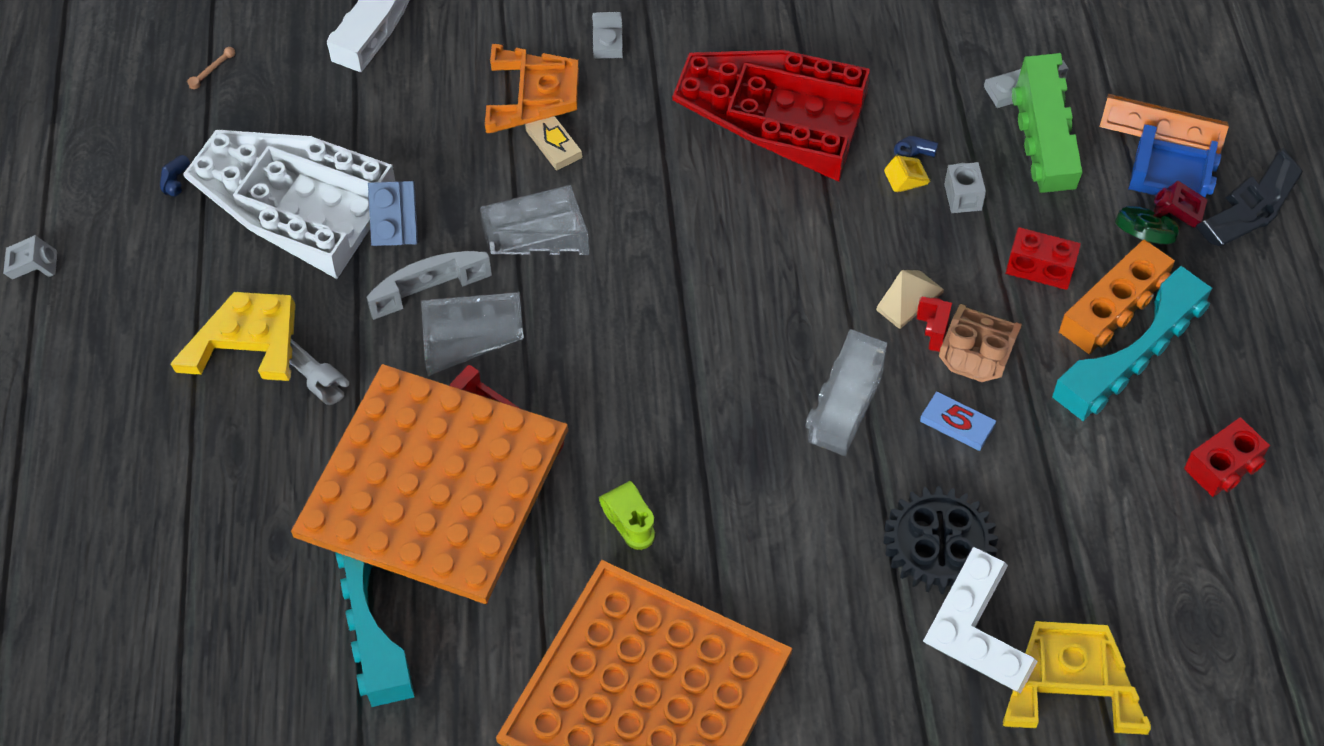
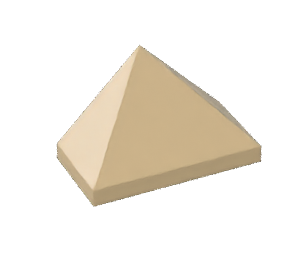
[876,270,944,329]

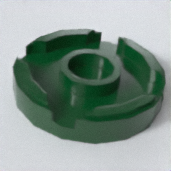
[1115,206,1180,244]

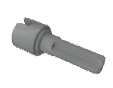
[289,339,349,405]

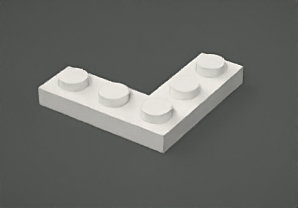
[923,547,1038,694]

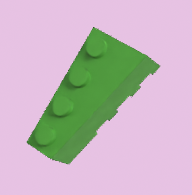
[1012,53,1082,193]

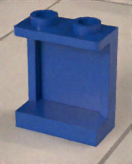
[1129,124,1221,197]

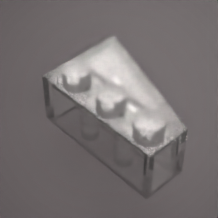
[480,185,589,255]
[421,292,524,376]
[805,329,888,456]

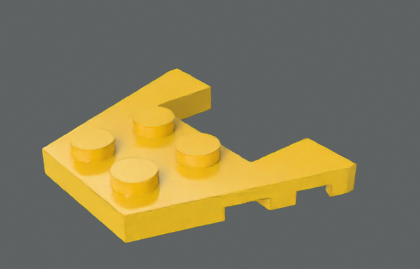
[171,292,295,381]
[1003,621,1151,735]

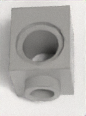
[944,162,986,213]

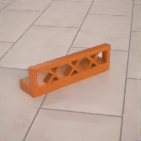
[1099,94,1229,154]

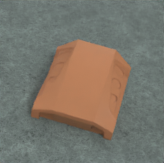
[939,304,1022,382]

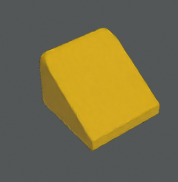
[884,155,930,192]

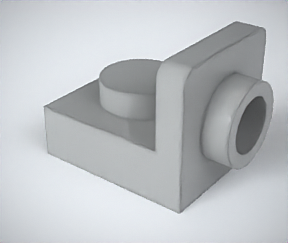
[592,12,623,59]
[3,235,57,280]

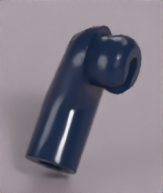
[894,136,939,158]
[160,155,190,197]

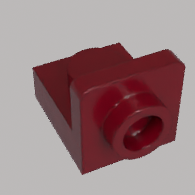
[1154,181,1208,228]

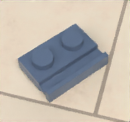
[368,181,418,246]

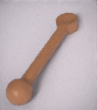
[187,47,235,89]

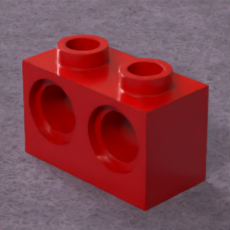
[1005,227,1081,290]
[1184,417,1270,497]

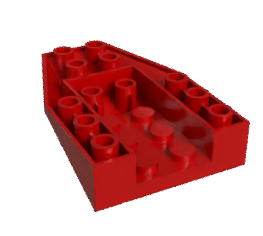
[672,50,870,182]

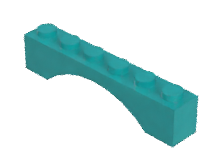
[1052,266,1212,421]
[335,552,414,707]

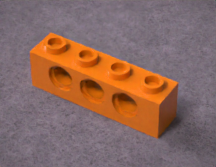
[1059,240,1175,355]

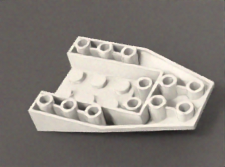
[184,130,396,279]

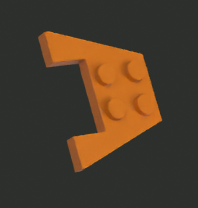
[485,44,579,133]

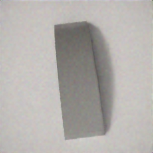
[367,251,492,320]

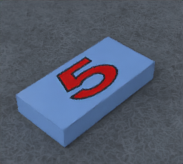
[920,391,996,451]

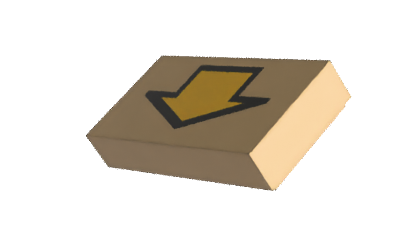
[525,116,582,171]

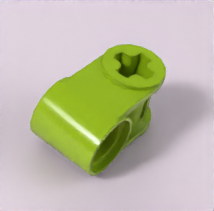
[599,481,655,550]

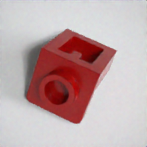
[917,296,952,352]

